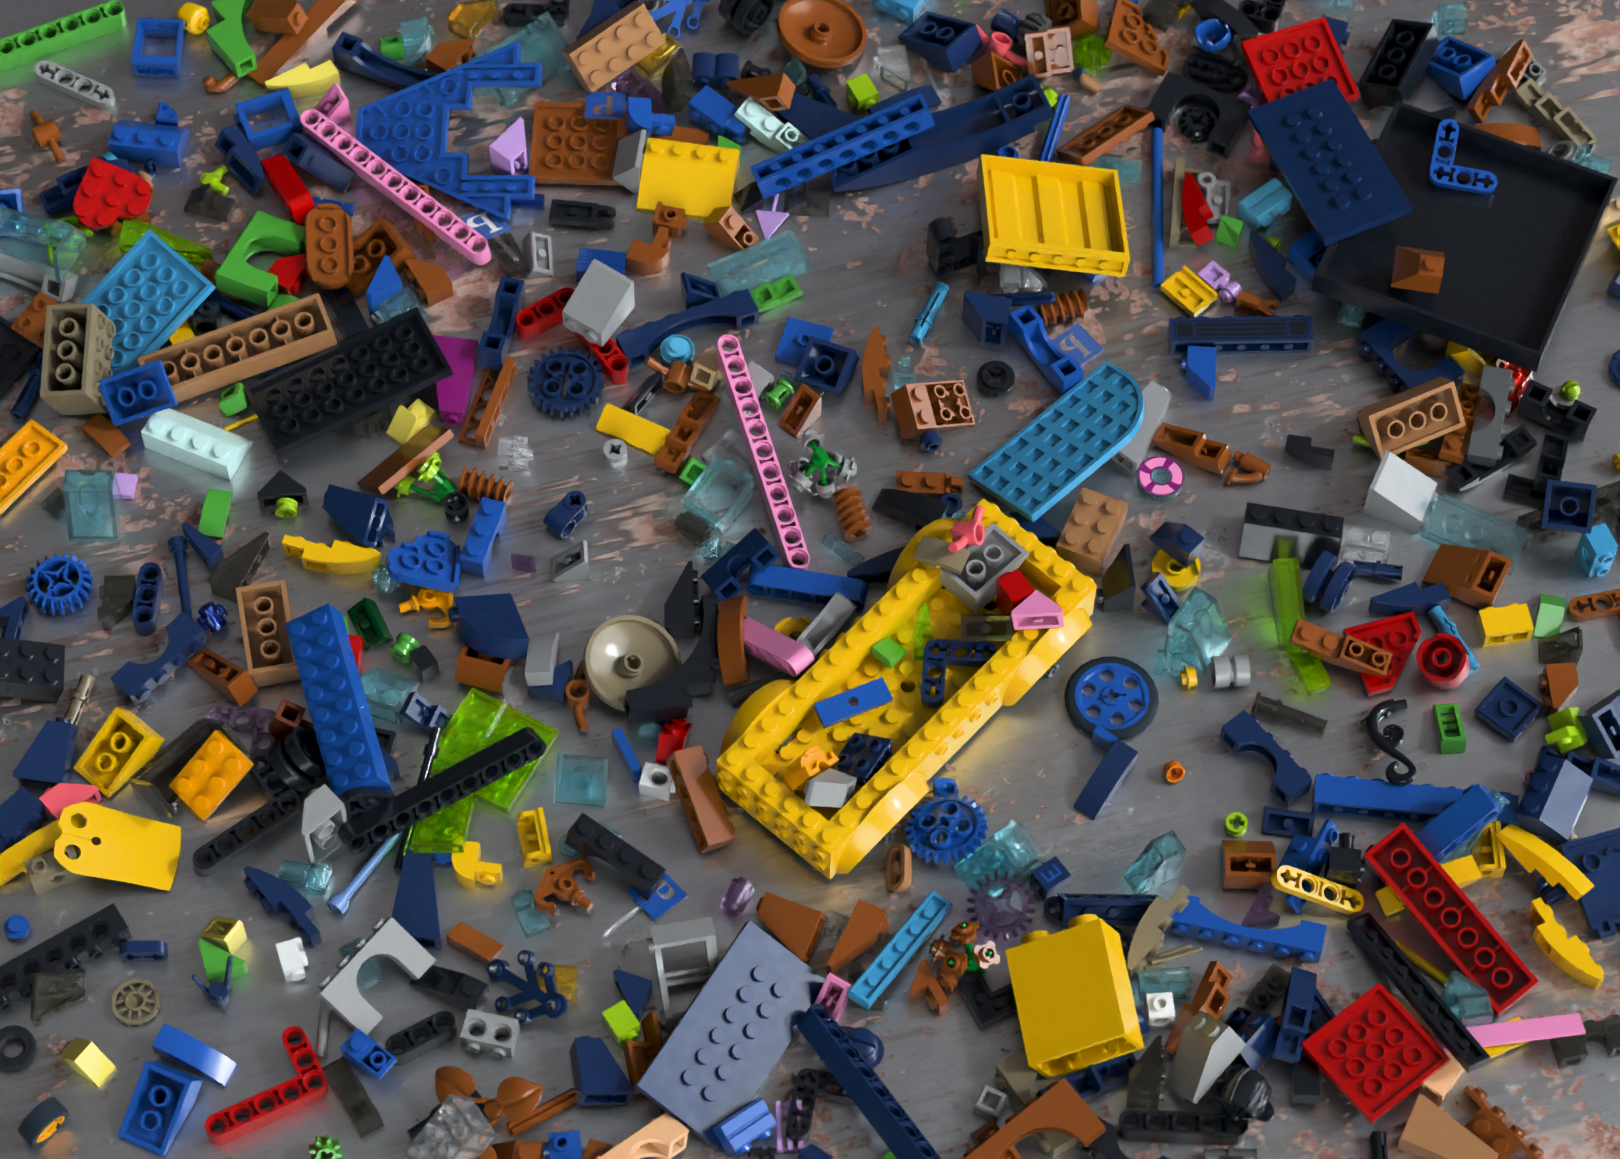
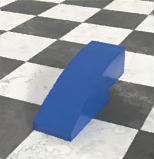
[152,1023,237,1088]

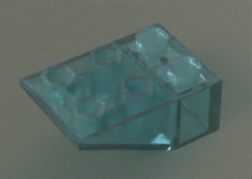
[954,819,1049,907]

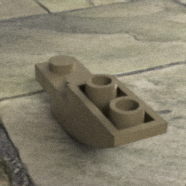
[1126,884,1191,978]

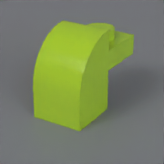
[1544,707,1587,754]

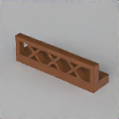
[458,357,517,450]

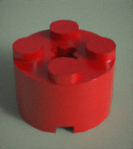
[1416,633,1470,689]

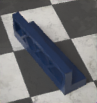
[1057,893,1161,926]

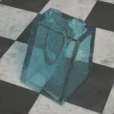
[63,470,123,542]
[1164,586,1232,675]

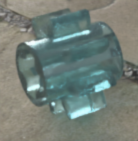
[372,564,402,593]

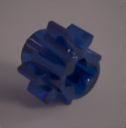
[196,601,228,632]

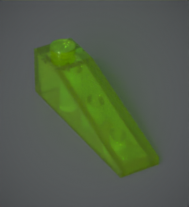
[118,220,214,265]

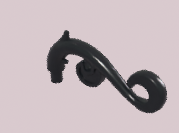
[1360,699,1417,786]

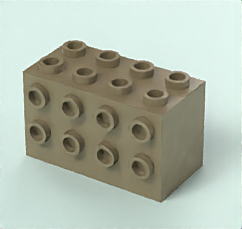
[40,303,116,416]

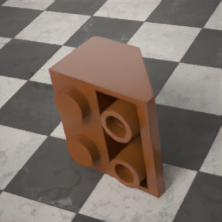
[1221,840,1277,890]

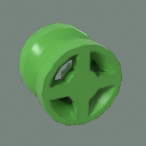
[388,633,420,663]

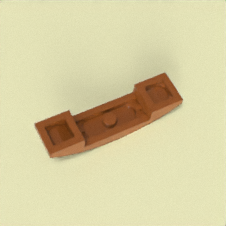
[1471,123,1542,150]
[717,595,749,688]

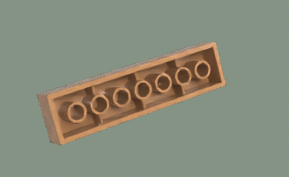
[137,293,338,403]

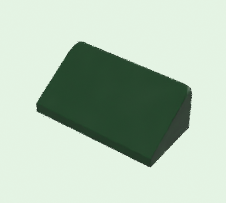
[347,597,393,651]

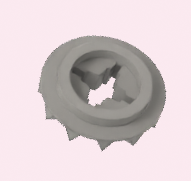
[1545,140,1579,162]

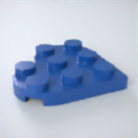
[385,530,461,594]

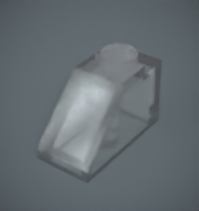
[874,45,911,93]

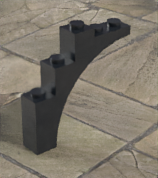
[623,594,721,725]

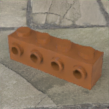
[666,745,735,853]

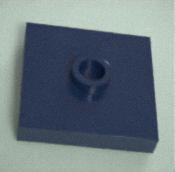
[1474,676,1545,743]

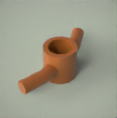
[29,110,66,164]
[644,356,712,394]
[565,660,591,732]

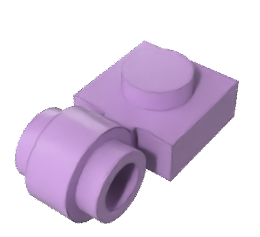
[1197,261,1242,303]

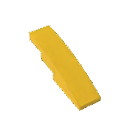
[0,814,87,886]
[1496,823,1595,901]
[1375,855,1483,917]

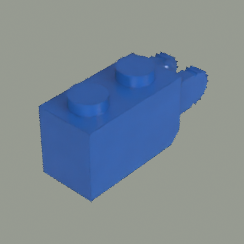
[688,85,746,144]

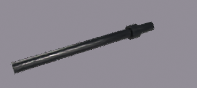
[393,726,442,871]

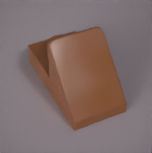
[908,959,949,1016]

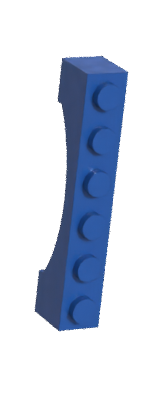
[1167,895,1327,963]

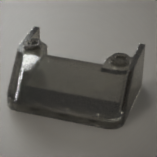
[128,718,250,818]

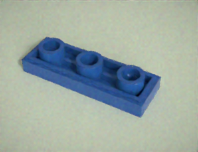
[813,677,893,729]

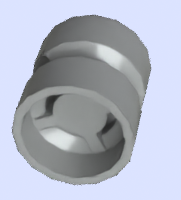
[1211,654,1250,688]

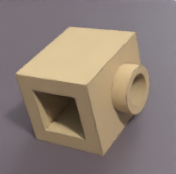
[690,348,723,390]

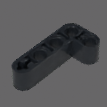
[1238,0,1287,35]

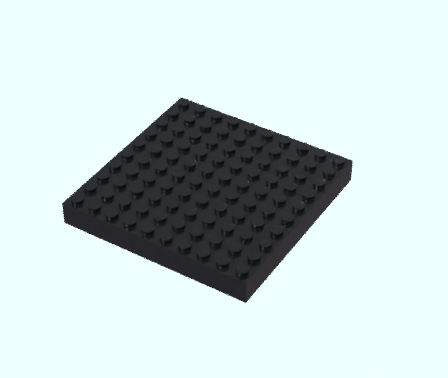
[1311,101,1618,373]

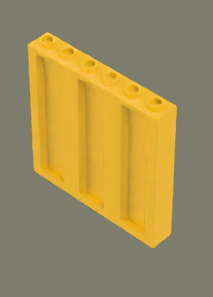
[976,154,1130,277]

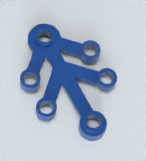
[650,0,710,40]

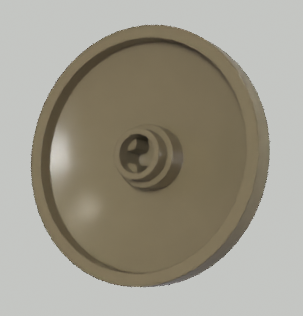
[583,615,682,711]

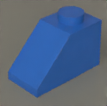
[1181,346,1216,400]

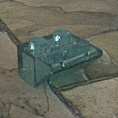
[1441,971,1493,1027]

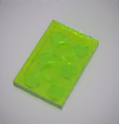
[412,793,475,853]

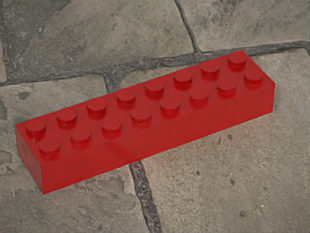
[1364,822,1539,1018]

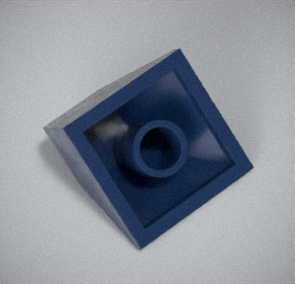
[794,336,859,395]

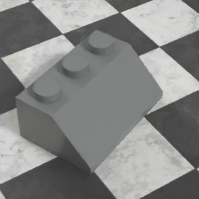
[301,784,348,868]

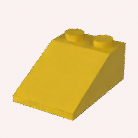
[73,707,165,798]

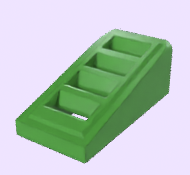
[1433,703,1466,754]

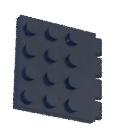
[1557,828,1620,940]

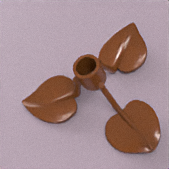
[435,1066,543,1159]

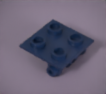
[831,732,893,787]

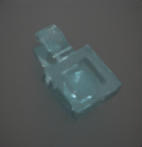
[893,357,918,392]

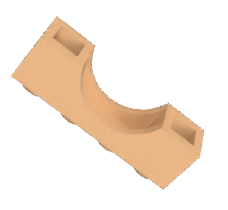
[595,1112,689,1159]

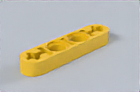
[1271,865,1364,915]

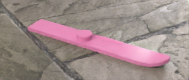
[1433,1013,1586,1051]

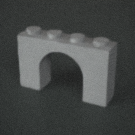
[316,917,436,1035]

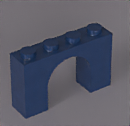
[1357,318,1465,393]

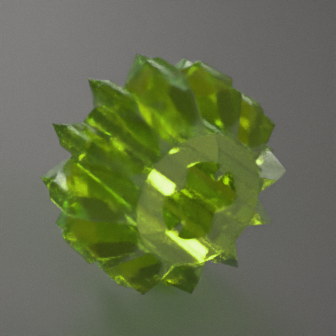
[1073,33,1112,72]

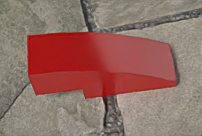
[1182,171,1214,247]

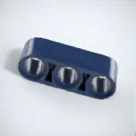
[132,562,164,637]

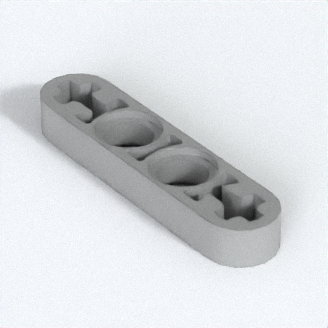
[34,60,115,110]

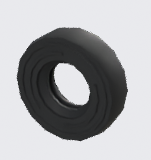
[0,1025,37,1073]

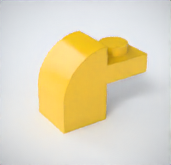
[451,840,503,890]

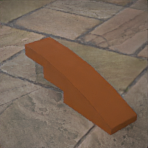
[1466,39,1533,124]
[653,389,720,474]

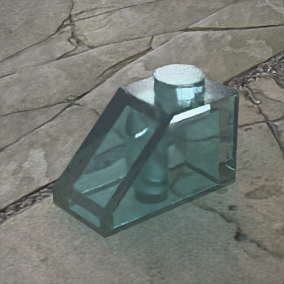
[400,16,435,68]

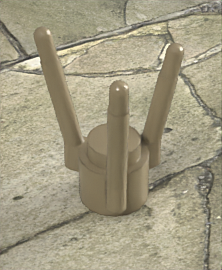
[1144,944,1203,983]

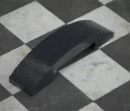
[1445,425,1537,491]

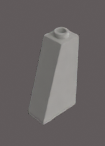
[1110,381,1171,476]

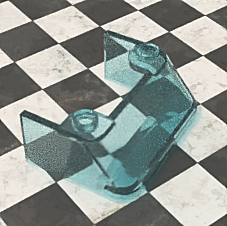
[0,207,87,283]

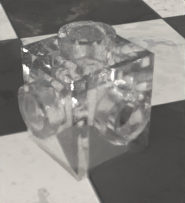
[498,435,533,472]

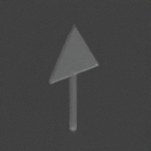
[920,57,952,111]

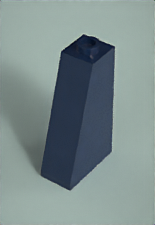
[774,92,860,140]
[392,849,442,950]

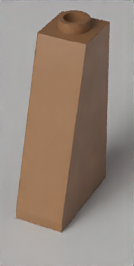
[1397,1094,1499,1159]

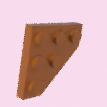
[1103,0,1170,77]

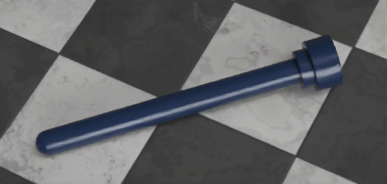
[167,536,193,619]

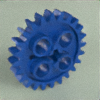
[905,793,988,866]

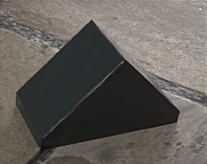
[257,470,309,510]

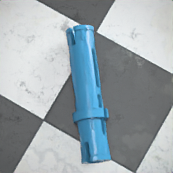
[908,282,950,345]
[1427,605,1481,674]

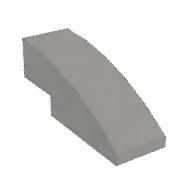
[524,631,559,686]

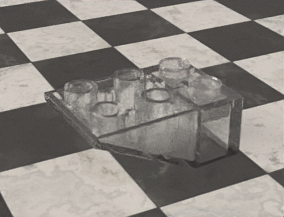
[404,1094,497,1159]

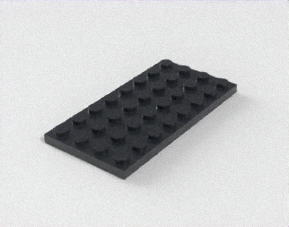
[244,307,453,457]

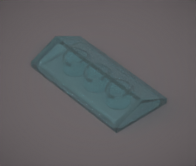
[706,229,811,297]

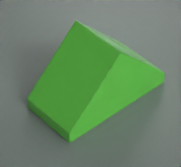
[1533,593,1565,643]
[198,939,248,985]

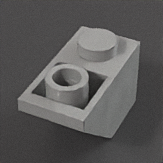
[804,768,857,808]

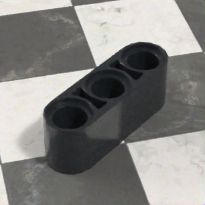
[385,1011,457,1066]

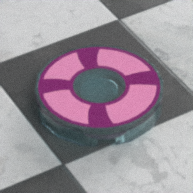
[1137,455,1185,501]

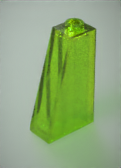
[1267,558,1305,655]

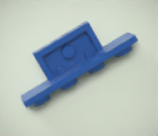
[1277,818,1339,914]

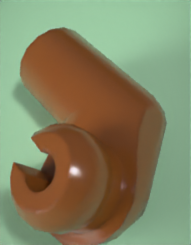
[202,72,238,92]

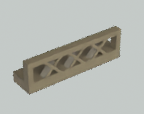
[1169,157,1202,250]

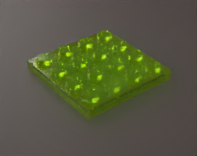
[420,687,559,814]

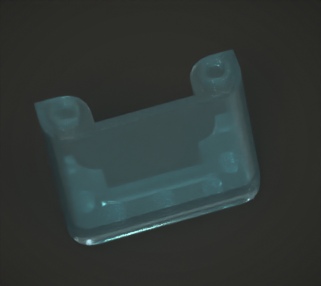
[470,11,571,108]

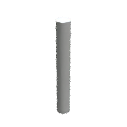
[315,999,330,1060]

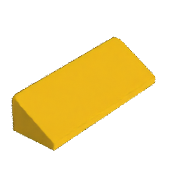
[596,403,670,456]

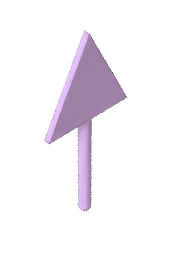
[755,193,789,241]

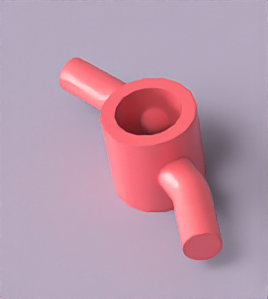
[976,24,1028,68]
[948,506,985,553]

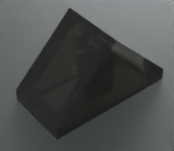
[1538,626,1583,666]

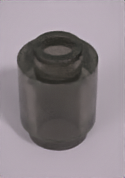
[675,511,712,545]

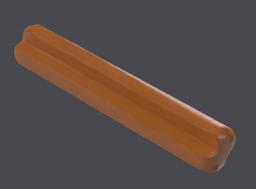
[507,1088,577,1136]

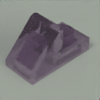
[1241,882,1280,929]

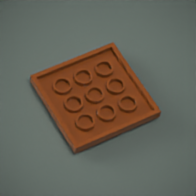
[529,102,626,186]

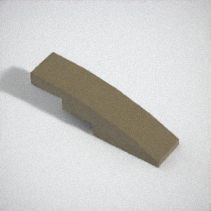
[1512,78,1599,154]

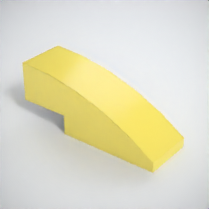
[265,60,341,99]

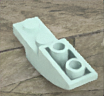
[734,96,811,154]

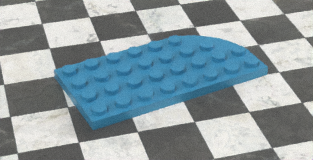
[967,360,1145,522]

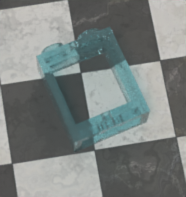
[681,455,758,534]

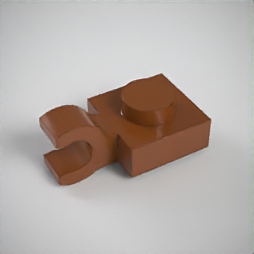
[1234,291,1279,317]

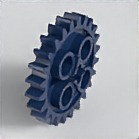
[527,346,605,418]

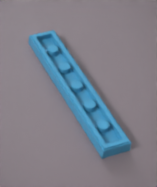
[846,890,953,1011]

